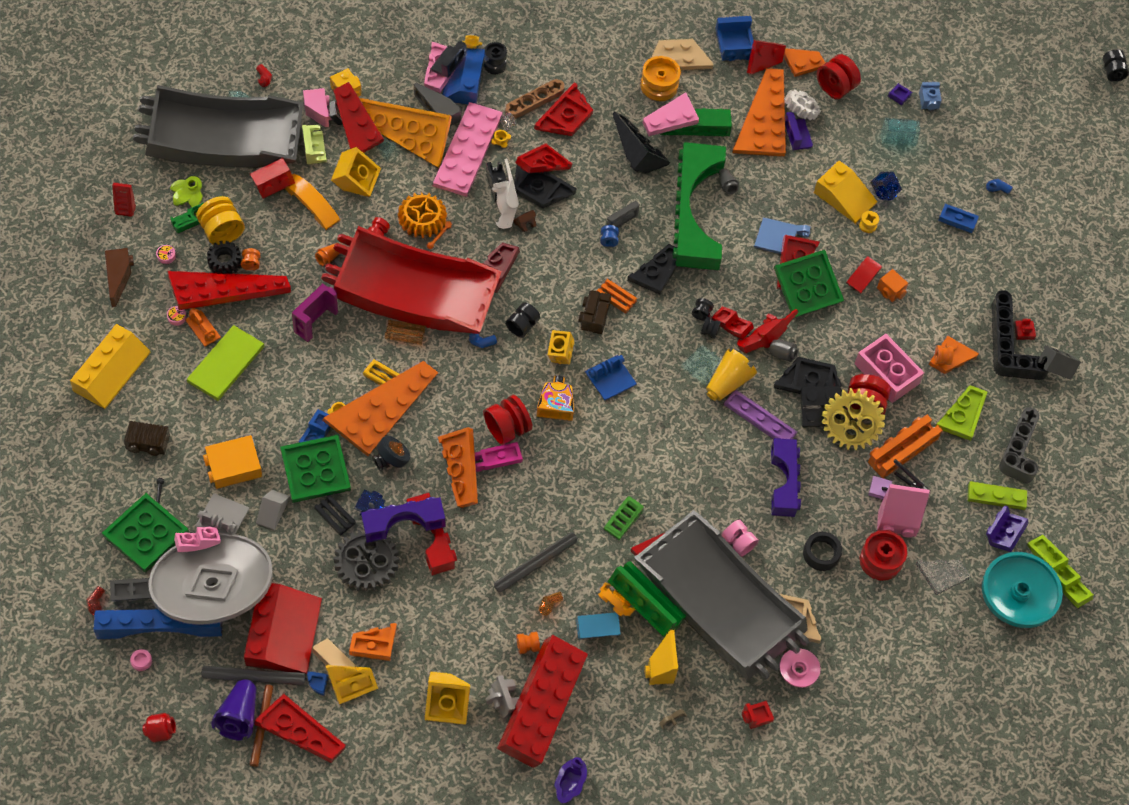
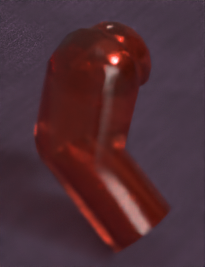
[86,586,106,615]

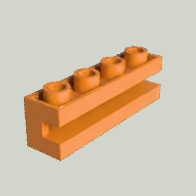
[868,414,943,479]

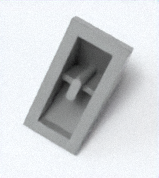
[256,490,290,531]

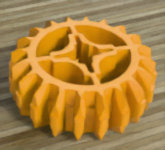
[398,192,447,239]

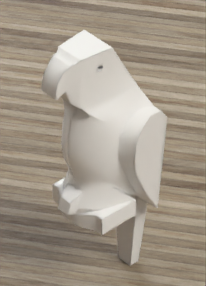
[492,159,519,229]

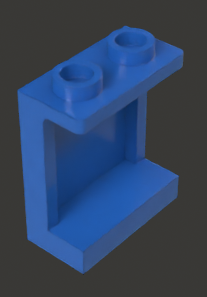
[715,16,753,61]

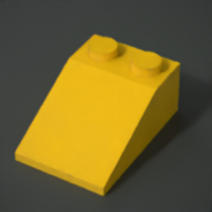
[814,160,878,224]

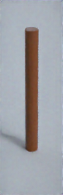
[250,685,273,767]

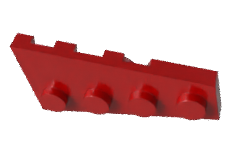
[333,81,384,153]
[254,693,346,763]

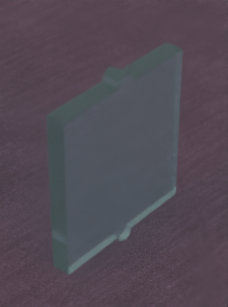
[681,345,722,385]

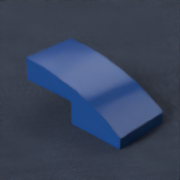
[298,409,331,443]

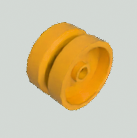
[640,56,681,101]

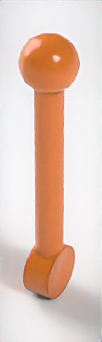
[427,221,452,249]

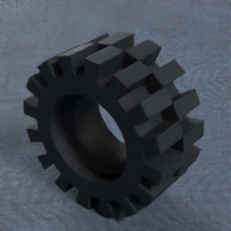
[207,241,242,274]

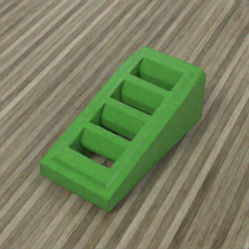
[604,496,644,540]

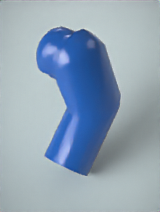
[469,333,497,348]

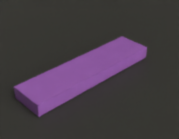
[724,390,797,439]

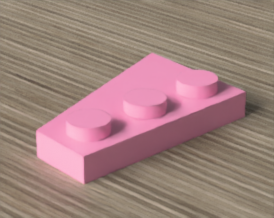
[643,93,699,136]

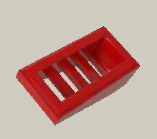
[112,182,136,217]

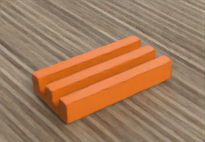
[597,279,637,314]

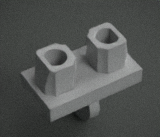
[485,675,519,719]

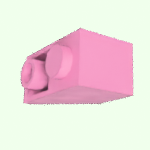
[303,88,332,127]

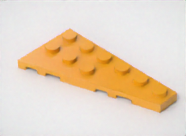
[359,98,452,168]

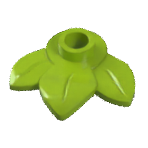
[170,176,203,207]

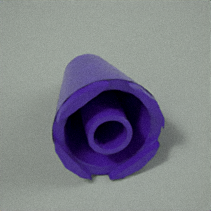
[211,679,257,740]

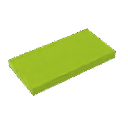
[187,325,265,401]

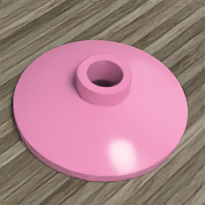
[779,648,820,688]

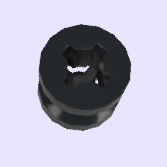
[692,298,714,321]
[701,317,721,339]

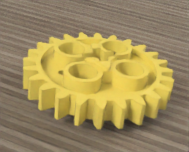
[822,388,885,450]

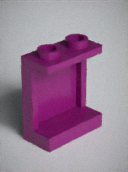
[292,283,338,342]

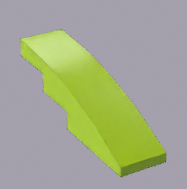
[1027,535,1094,608]

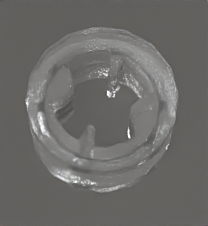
[500,112,516,131]

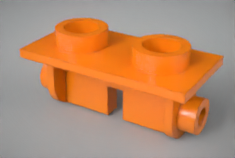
[185,308,221,347]

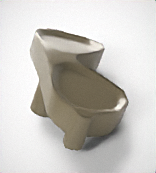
[659,709,687,729]

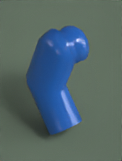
[986,179,1013,195]

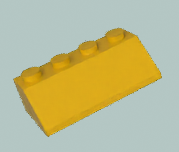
[70,324,151,409]

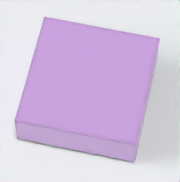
[869,476,892,499]

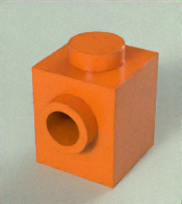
[877,269,908,302]

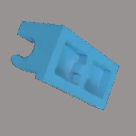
[576,612,621,639]

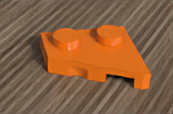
[784,48,825,77]
[929,336,979,374]
[349,623,397,661]

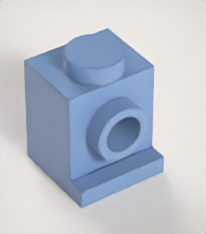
[919,82,941,110]

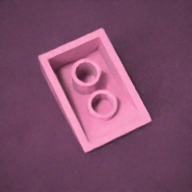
[877,484,930,538]

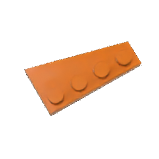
[438,427,478,508]

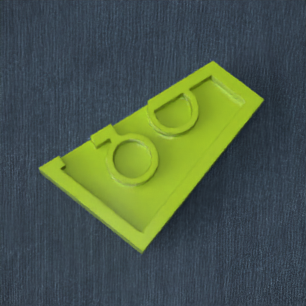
[935,385,987,441]

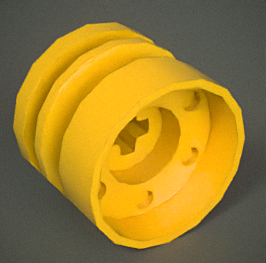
[196,196,245,245]

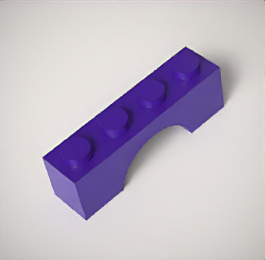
[771,438,801,517]
[361,497,446,543]

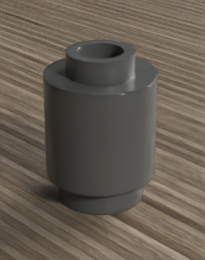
[769,339,799,362]

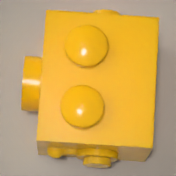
[330,68,361,97]
[547,330,575,365]

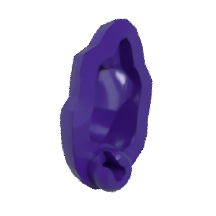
[554,757,587,804]

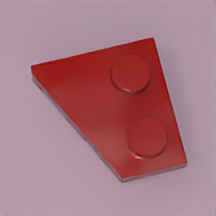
[747,40,786,74]

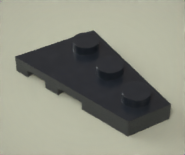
[627,244,678,295]

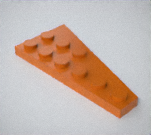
[732,68,786,157]
[322,361,438,456]

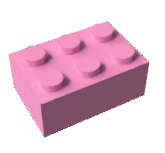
[854,334,924,403]

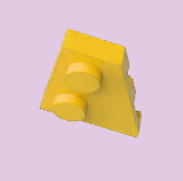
[325,665,378,704]

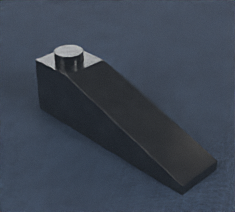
[612,111,670,174]

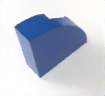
[307,671,328,696]

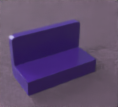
[785,112,813,150]

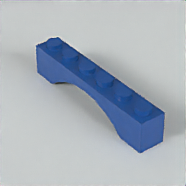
[94,609,223,639]

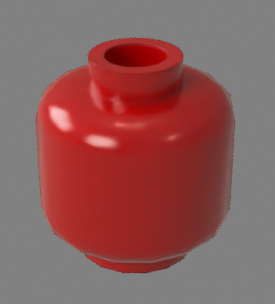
[143,713,176,742]

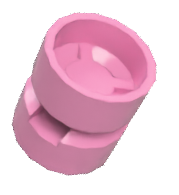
[722,520,759,557]

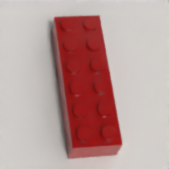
[497,634,588,768]

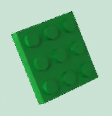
[774,250,844,318]
[280,435,351,503]
[102,493,189,573]

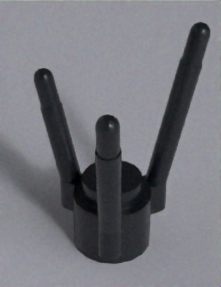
[882,459,928,491]

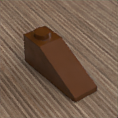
[105,248,134,307]

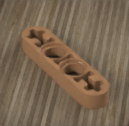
[505,79,564,119]

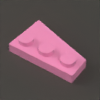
[424,42,455,93]

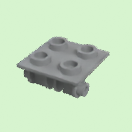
[195,493,250,534]

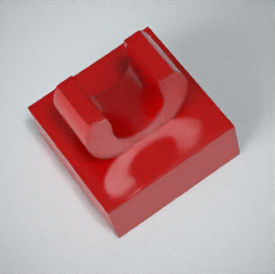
[1014,319,1036,340]

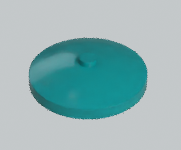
[982,552,1063,628]

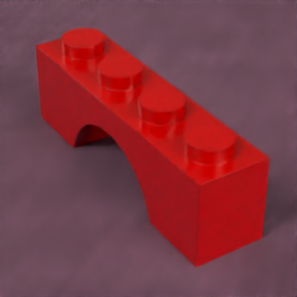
[406,492,457,576]

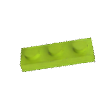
[967,481,1027,510]

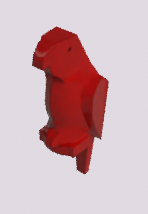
[737,309,798,353]

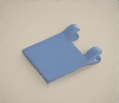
[754,217,810,254]

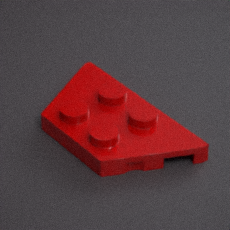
[534,82,593,136]

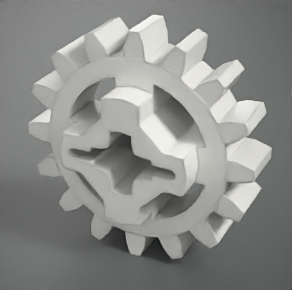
[784,89,821,120]

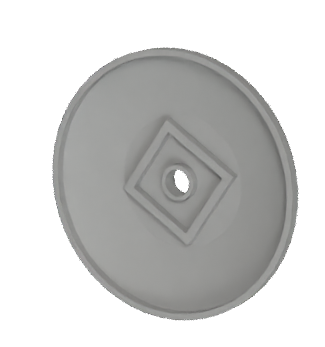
[149,533,273,624]

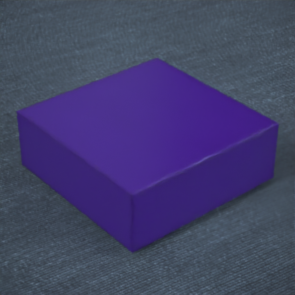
[888,83,912,106]

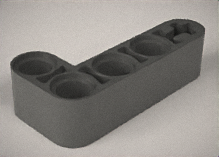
[999,407,1040,483]

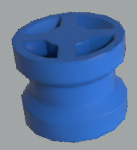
[600,225,619,247]

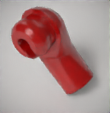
[256,64,272,87]

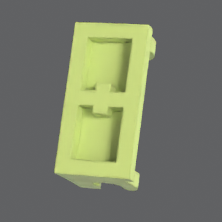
[302,125,327,164]

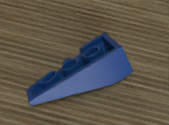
[442,48,485,105]

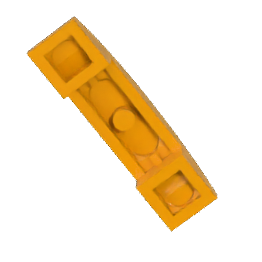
[284,174,340,230]

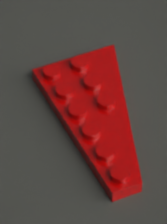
[167,271,291,310]

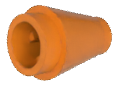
[315,243,340,266]

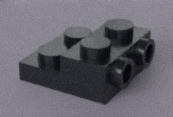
[800,382,841,427]

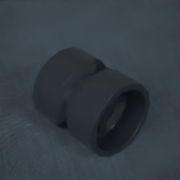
[484,42,507,75]
[1102,49,1129,82]
[505,302,540,338]

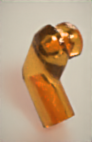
[539,591,563,616]

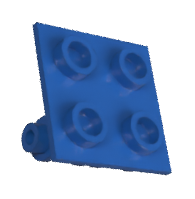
[585,355,637,401]

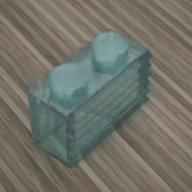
[881,117,920,146]

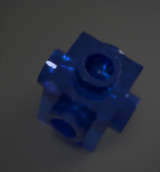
[870,172,902,200]
[354,489,386,517]

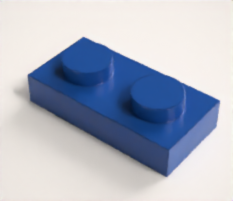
[938,203,979,233]

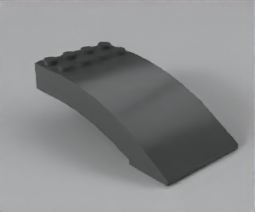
[133,85,303,168]
[634,510,810,680]

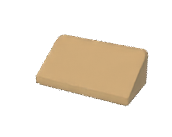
[312,638,356,667]

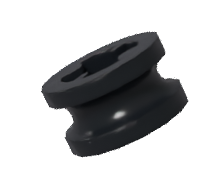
[372,453,390,471]

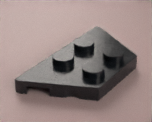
[514,156,577,209]
[773,357,842,396]

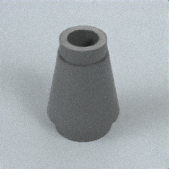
[718,168,739,194]

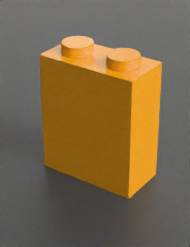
[203,435,262,489]

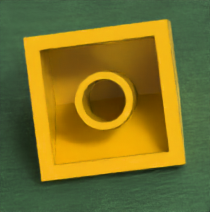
[331,147,381,197]

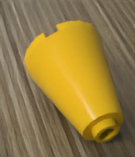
[706,349,757,401]

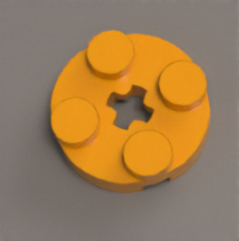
[598,582,636,616]

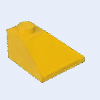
[645,630,678,685]
[425,672,470,725]

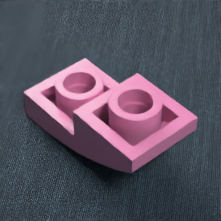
[174,527,221,552]

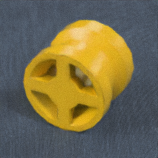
[859,211,879,233]

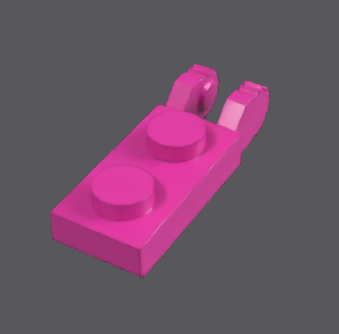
[475,442,523,472]

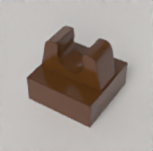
[513,210,536,232]

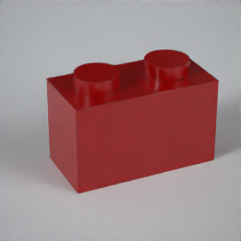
[250,158,295,199]

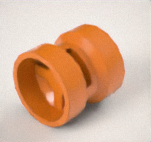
[516,631,540,654]

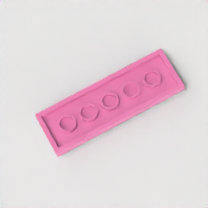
[433,102,503,197]

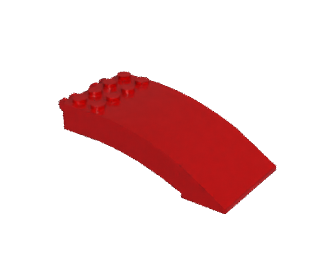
[321,226,501,334]

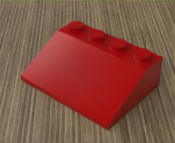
[244,583,322,674]

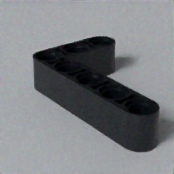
[992,290,1049,380]

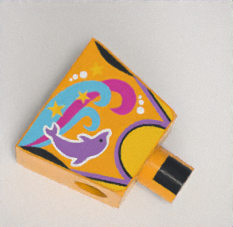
[536,375,574,421]

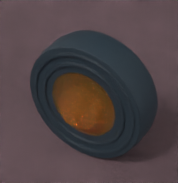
[377,436,410,468]

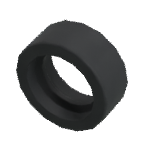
[803,531,842,571]

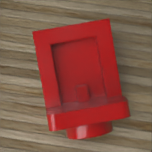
[742,700,774,729]

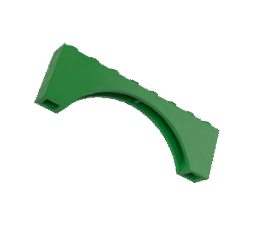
[673,142,726,270]

